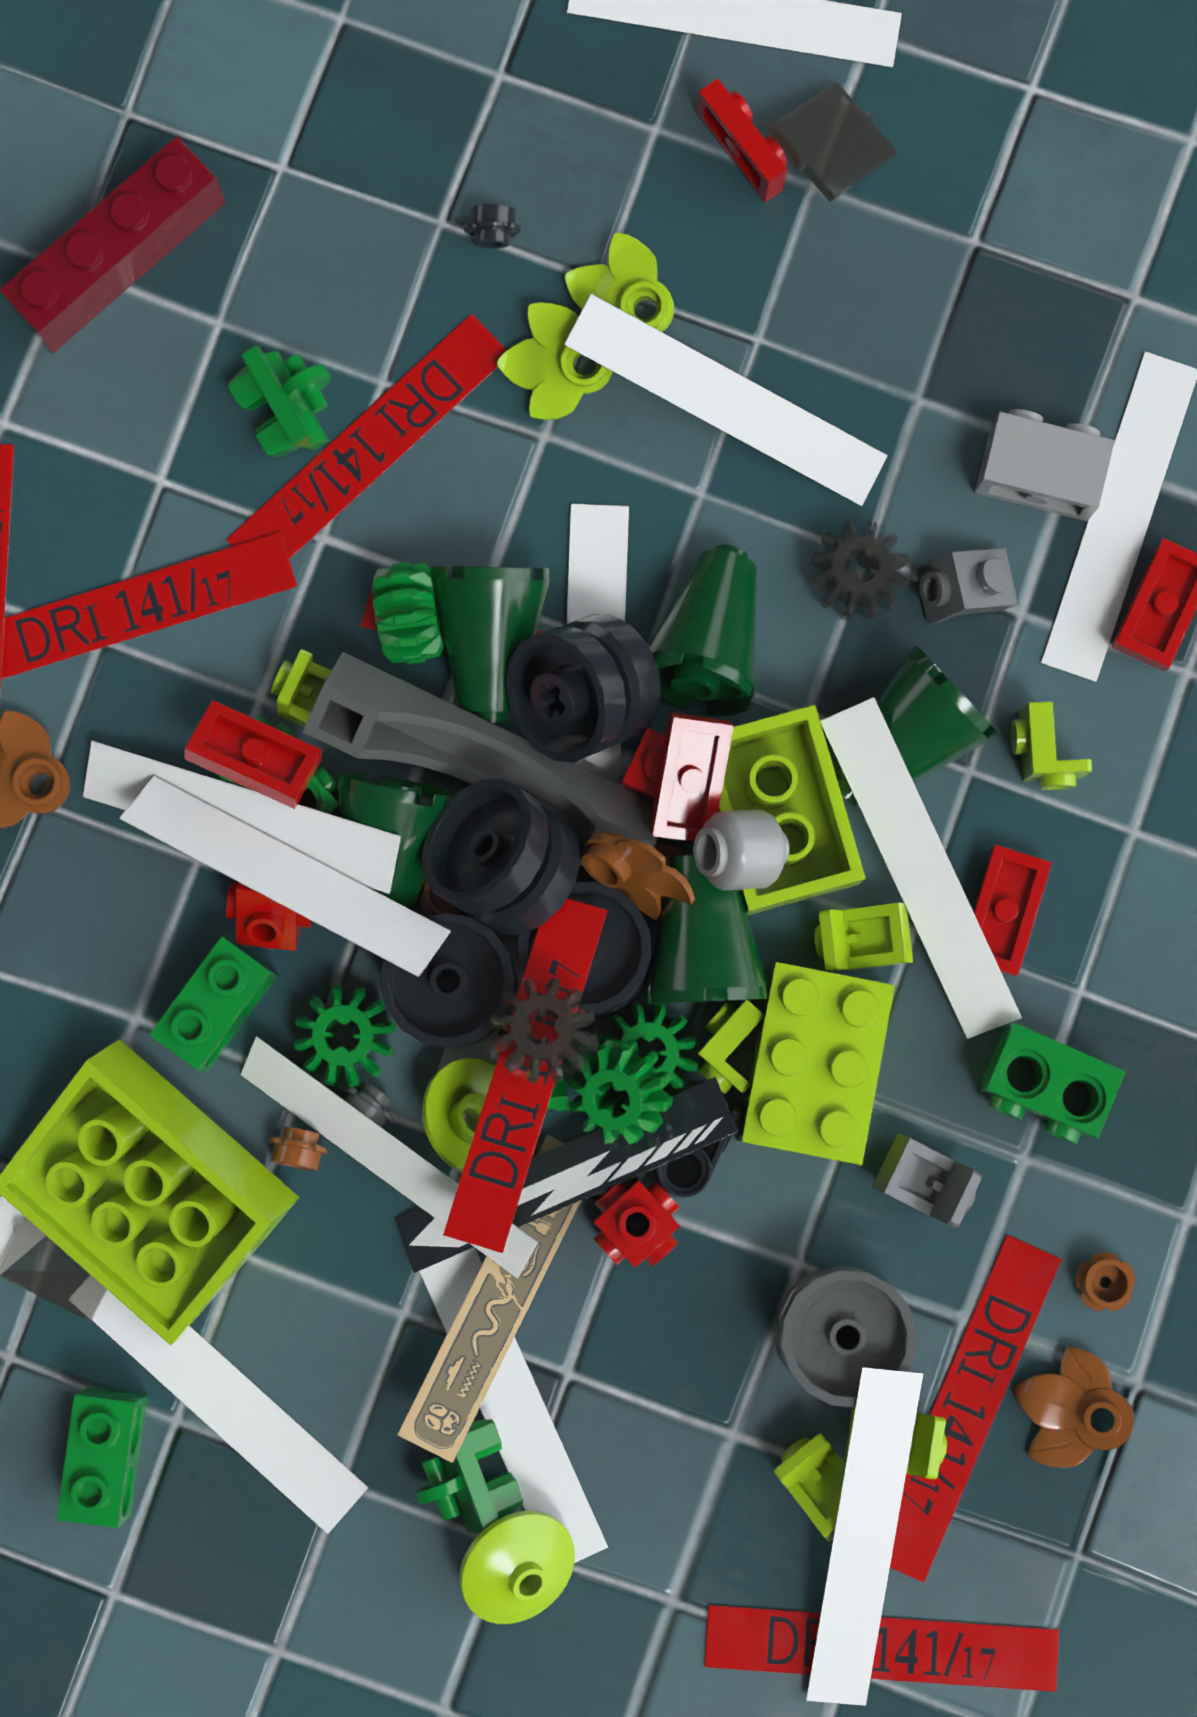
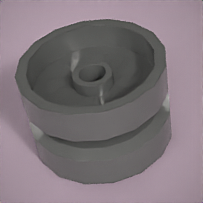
[775,1265,917,1407]

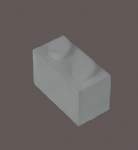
[975,409,1115,521]

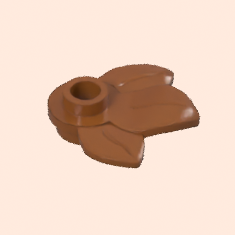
[0,710,71,828]
[582,833,695,920]
[1015,1347,1135,1468]

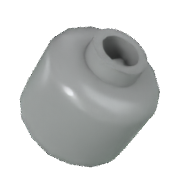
[693,810,789,891]

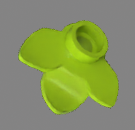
[565,233,674,333]
[497,302,613,420]

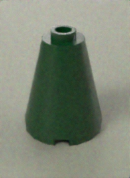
[649,544,757,716]
[432,566,550,723]
[832,645,998,807]
[338,772,457,910]
[647,843,768,1004]

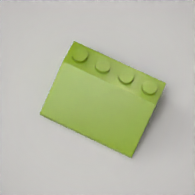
[0,1039,300,1346]

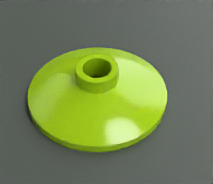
[422,1058,496,1173]
[459,1511,575,1624]

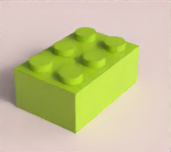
[718,705,866,916]
[737,962,895,1165]

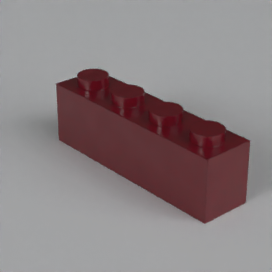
[0,136,226,353]

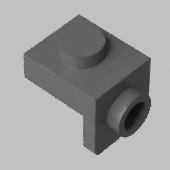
[916,548,1018,624]
[872,1133,982,1228]

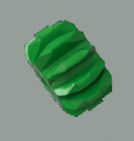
[372,562,444,664]
[294,985,396,1087]
[598,1003,698,1093]
[567,1040,673,1145]

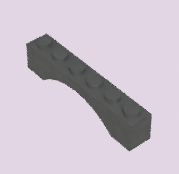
[303,652,658,866]

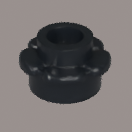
[463,204,521,249]

